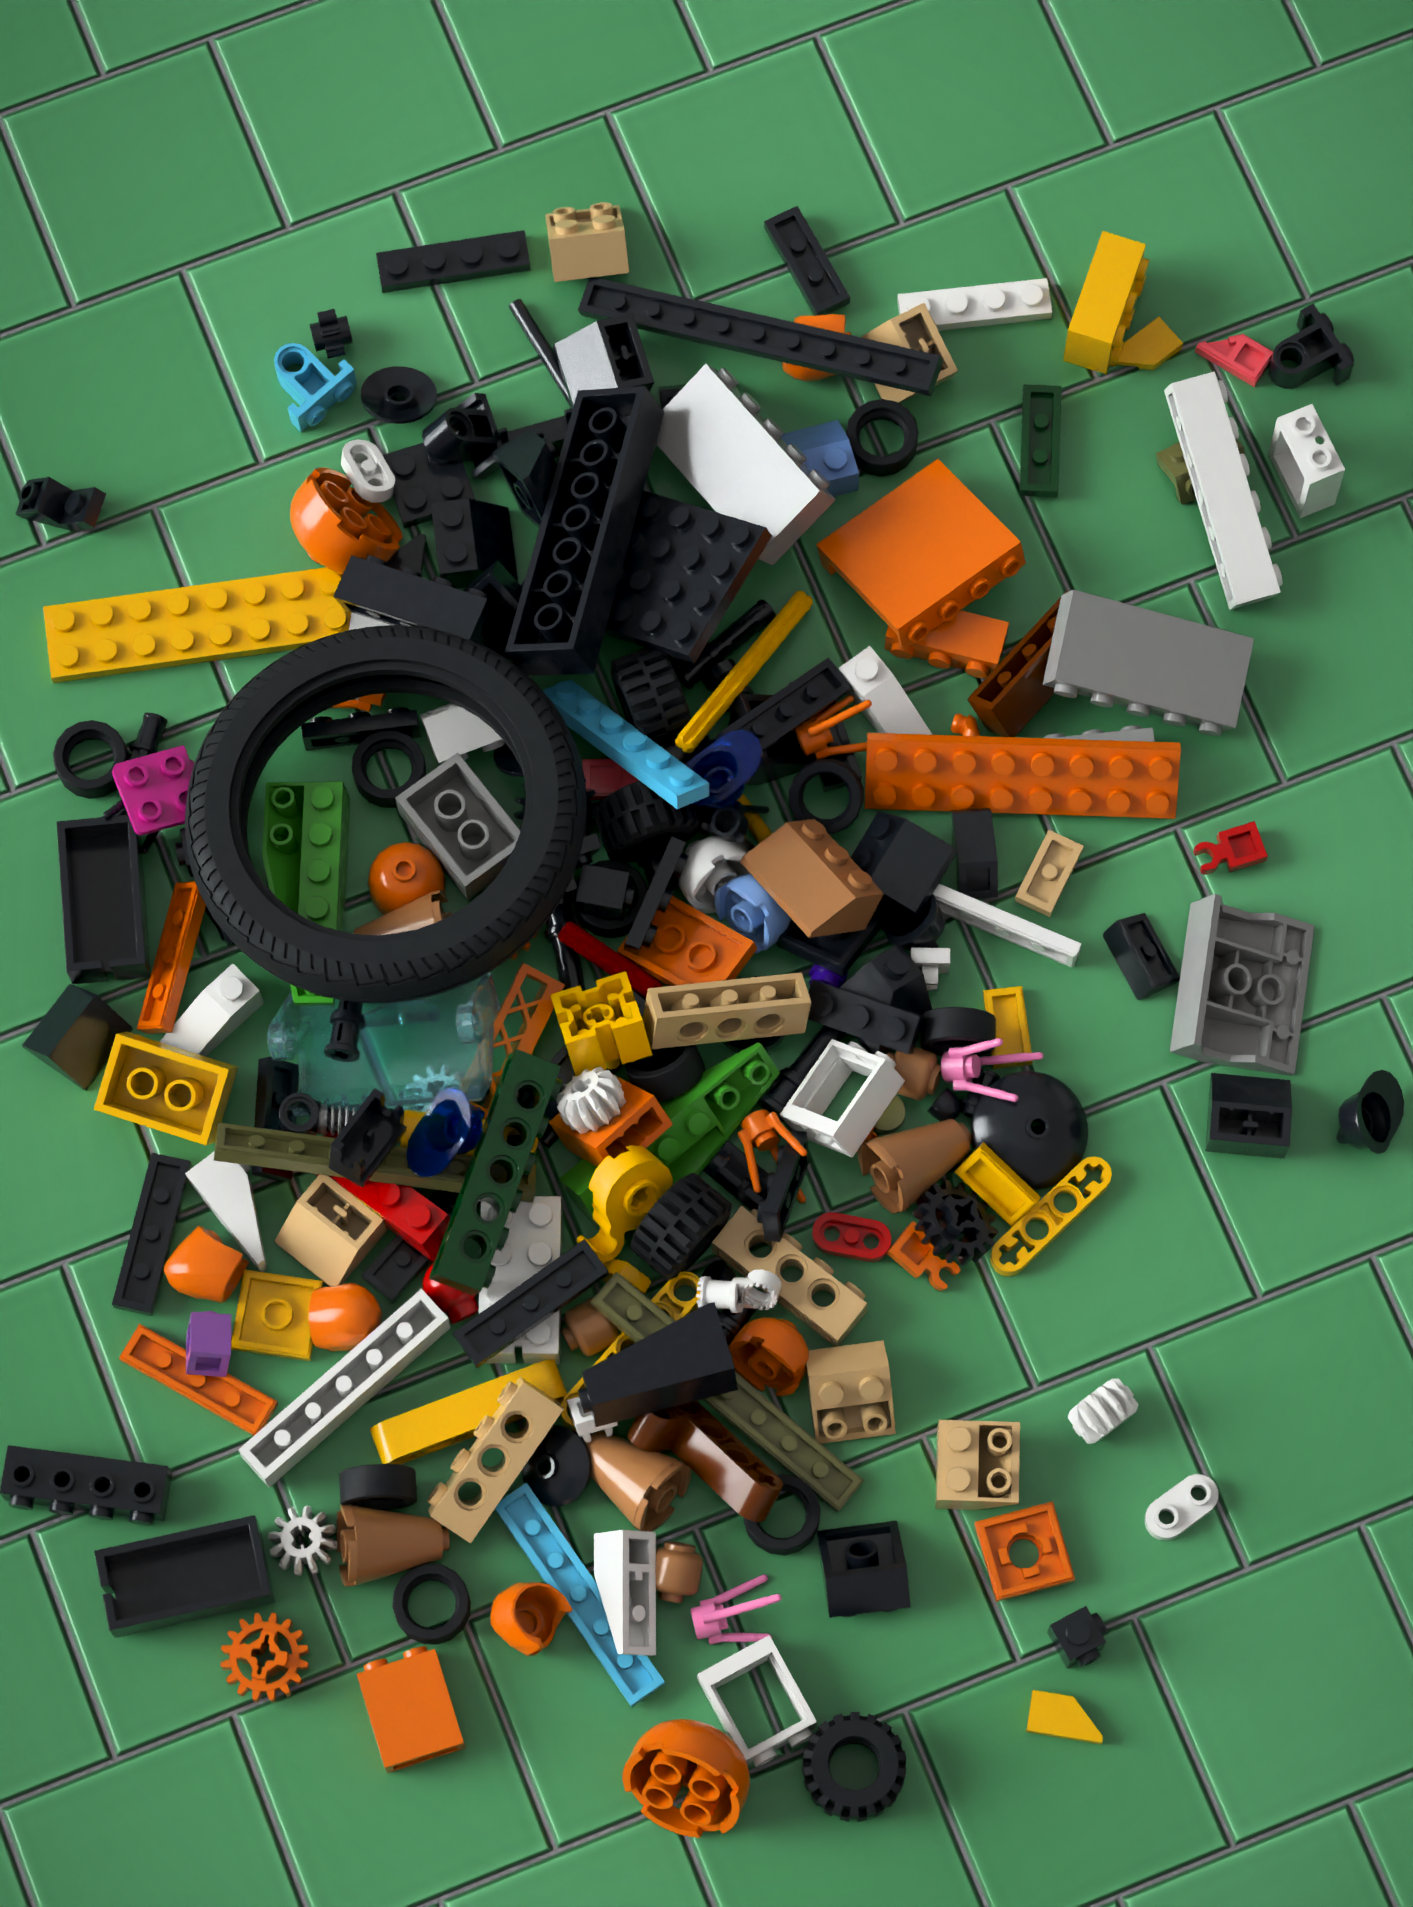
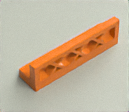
[453,963,565,1119]

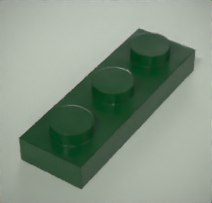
[1019,384,1062,498]

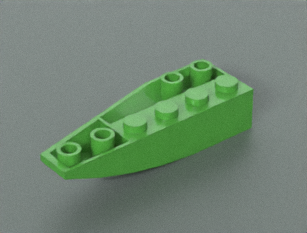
[262,781,350,1006]
[559,1042,780,1245]

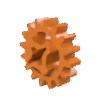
[220,1612,310,1703]

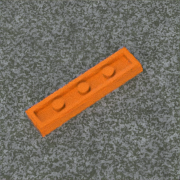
[137,881,206,1034]
[119,1324,278,1436]

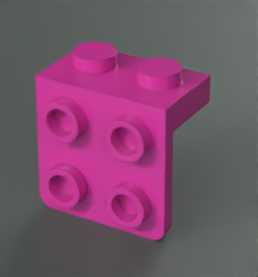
[112,745,194,835]

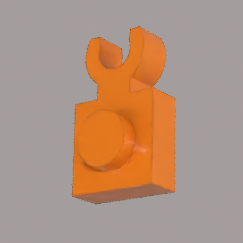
[887,1221,961,1292]

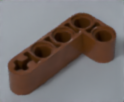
[627,1401,783,1522]

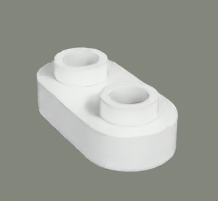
[341,440,395,503]
[1144,1474,1219,1541]

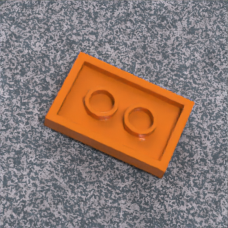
[617,896,758,986]

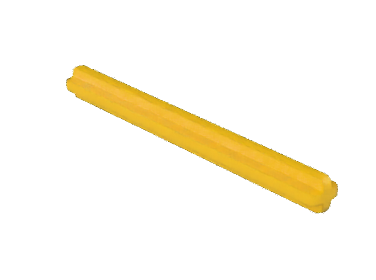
[675,591,813,753]

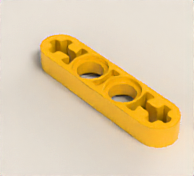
[990,1156,1112,1277]

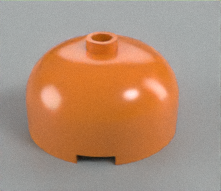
[290,467,403,575]
[622,1719,750,1838]

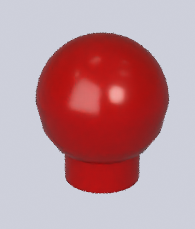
[422,1263,479,1325]

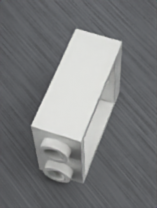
[1268,404,1345,518]
[780,1039,905,1158]
[697,1635,817,1768]

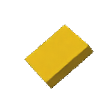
[231,1269,324,1361]

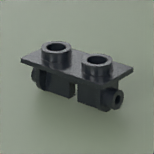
[703,1140,770,1210]

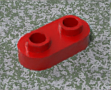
[812,1212,891,1262]

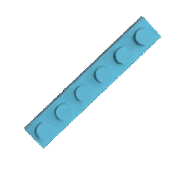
[543,679,709,809]
[494,1482,665,1708]

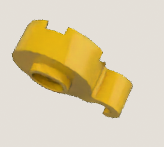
[576,1145,673,1263]

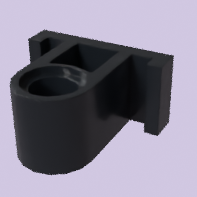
[1269,304,1354,389]
[422,393,503,479]

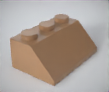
[740,819,884,938]

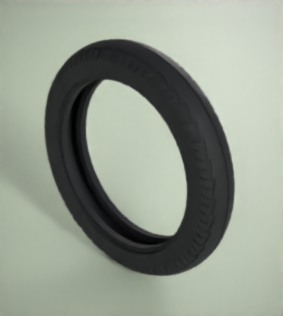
[185,625,587,1003]

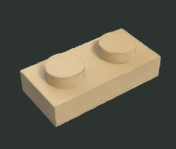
[1015,830,1084,917]

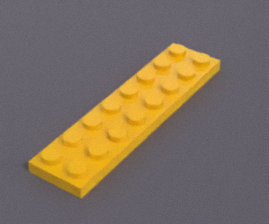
[43,567,351,683]

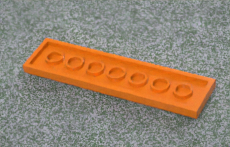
[864,733,1181,819]

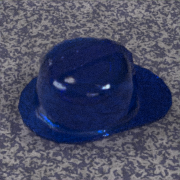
[685,730,762,808]
[406,1088,485,1177]

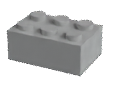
[395,753,521,901]

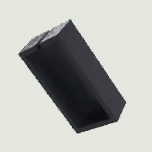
[57,815,151,985]
[94,1515,275,1638]

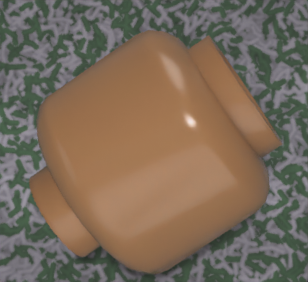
[887,1047,941,1101]
[560,1297,619,1357]
[655,1541,704,1603]

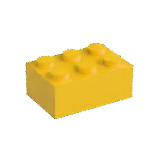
[1063,231,1150,374]
[93,1031,238,1145]

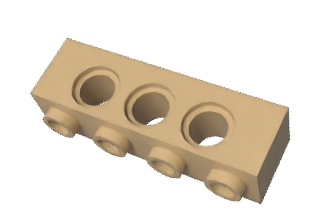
[643,972,811,1049]
[712,1206,868,1347]
[427,1376,564,1544]

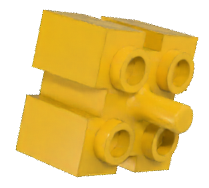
[550,971,652,1077]

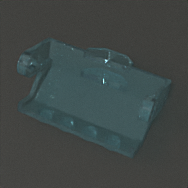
[267,973,500,1117]

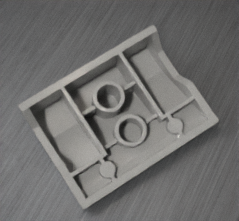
[1170,894,1315,1076]

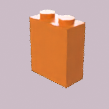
[549,1074,673,1167]
[357,1646,466,1773]

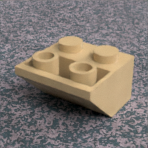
[545,202,629,282]
[861,303,958,404]
[274,1174,387,1287]
[806,1340,896,1444]
[935,1420,1020,1510]

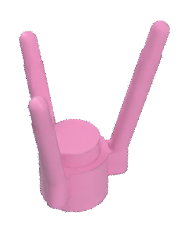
[941,1038,1043,1102]
[690,1574,782,1645]

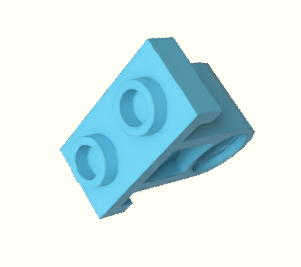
[274,343,357,432]

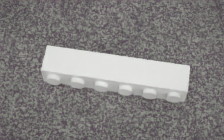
[1164,371,1283,610]
[238,1289,451,1488]

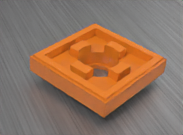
[974,1501,1075,1602]

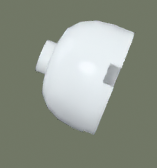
[677,836,750,914]

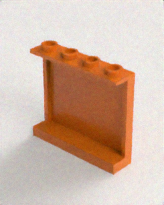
[816,459,1026,651]

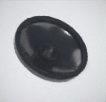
[971,1071,1088,1190]

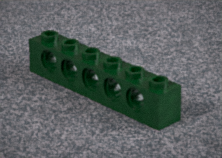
[428,1049,562,1296]

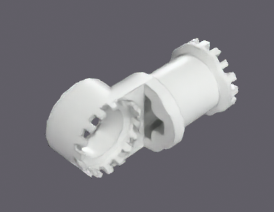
[696,1269,782,1313]

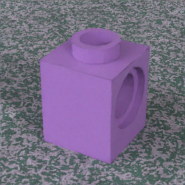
[186,1311,231,1377]

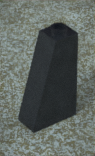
[578,1302,738,1427]

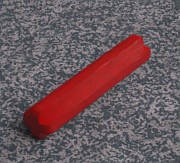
[558,922,663,999]

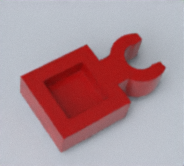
[1193,821,1268,875]

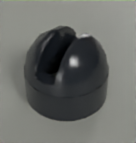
[927,1088,961,1121]
[702,1260,736,1281]

